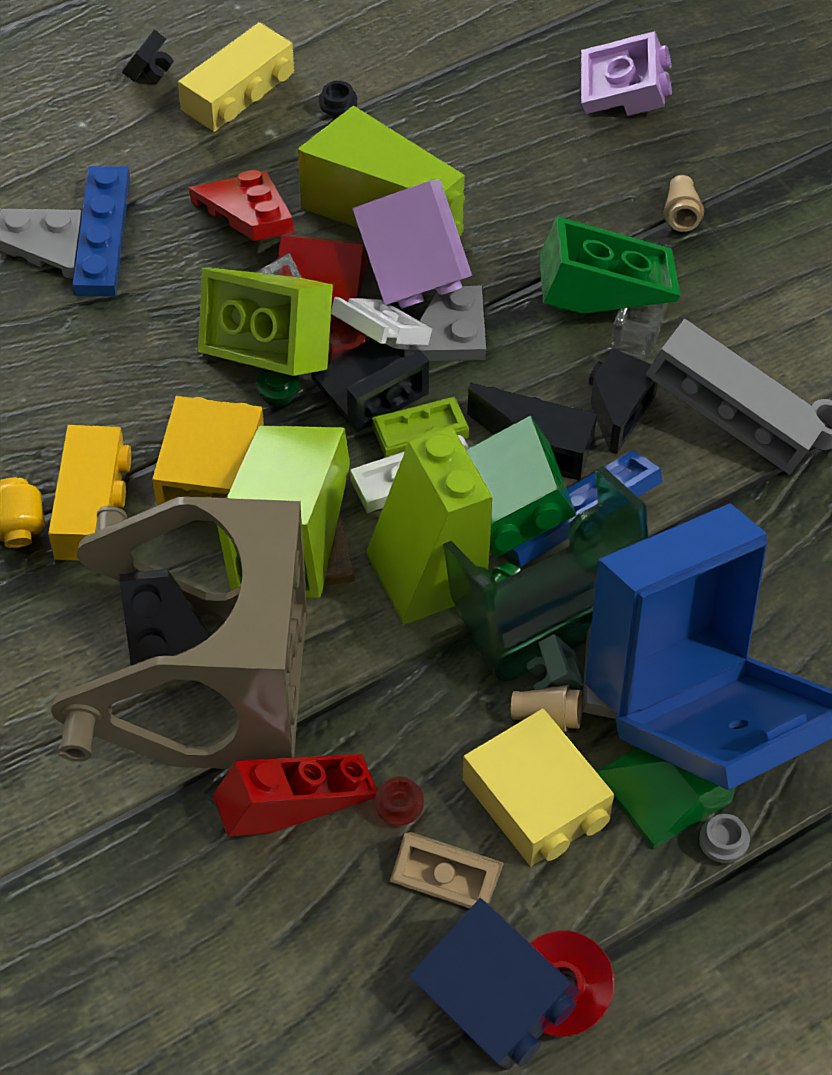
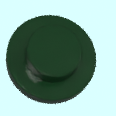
[257,369,300,406]

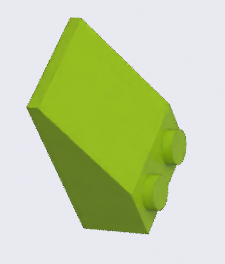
[198,267,333,376]

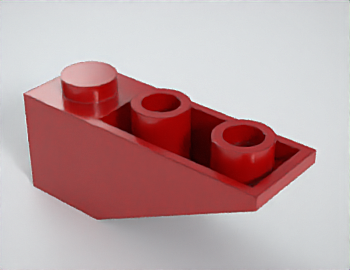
[213,754,379,837]

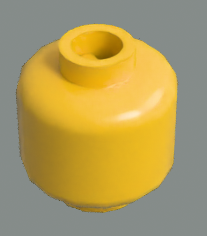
[0,477,45,548]

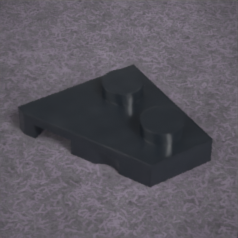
[120,569,211,666]

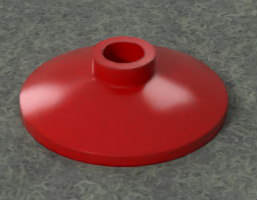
[530,930,615,1037]

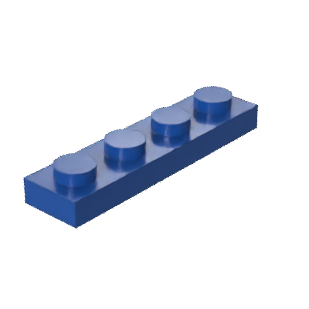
[73,166,130,297]
[504,450,663,567]

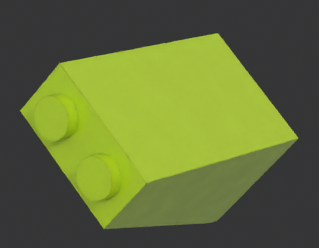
[298,105,465,237]
[217,426,350,598]
[366,427,493,625]

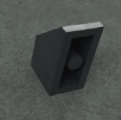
[588,348,658,454]

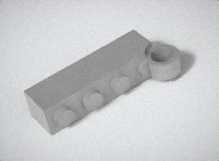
[645,319,832,475]

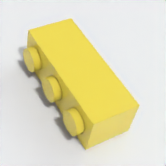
[178,22,294,132]

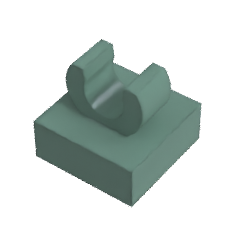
[527,634,584,693]

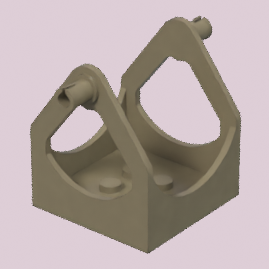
[51,497,307,769]

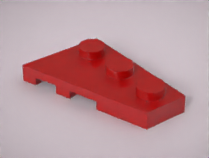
[189,170,295,241]

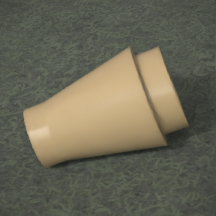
[664,175,704,232]
[511,685,583,733]

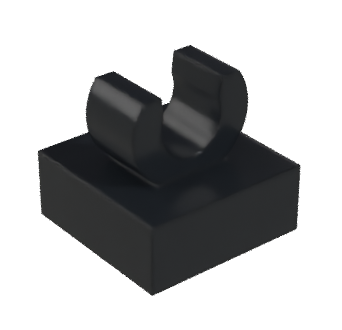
[122,29,174,84]

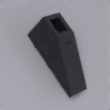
[467,382,597,480]

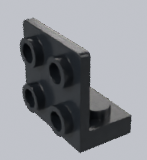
[311,339,429,432]

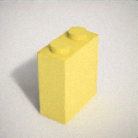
[462,708,614,867]

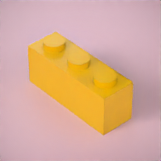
[48,425,131,561]

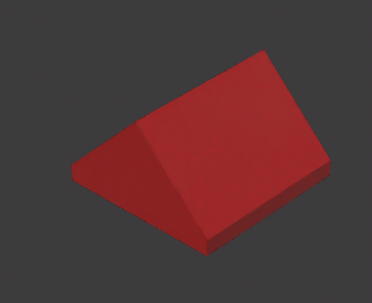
[277,234,369,307]

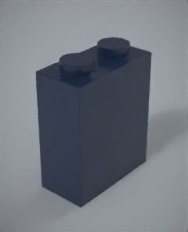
[409,897,580,1070]

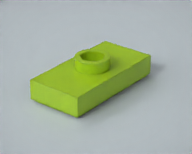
[372,396,469,458]

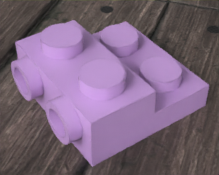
[581,31,672,116]

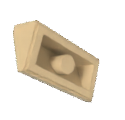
[390,832,503,908]

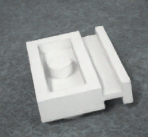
[331,297,432,349]

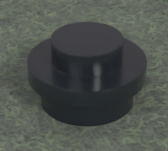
[319,81,357,117]

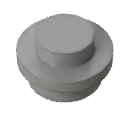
[699,814,750,863]

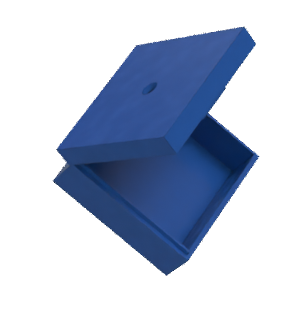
[585,503,832,790]

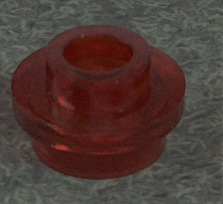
[375,777,424,825]

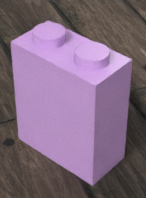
[352,179,472,309]

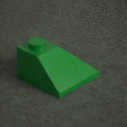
[596,747,736,849]

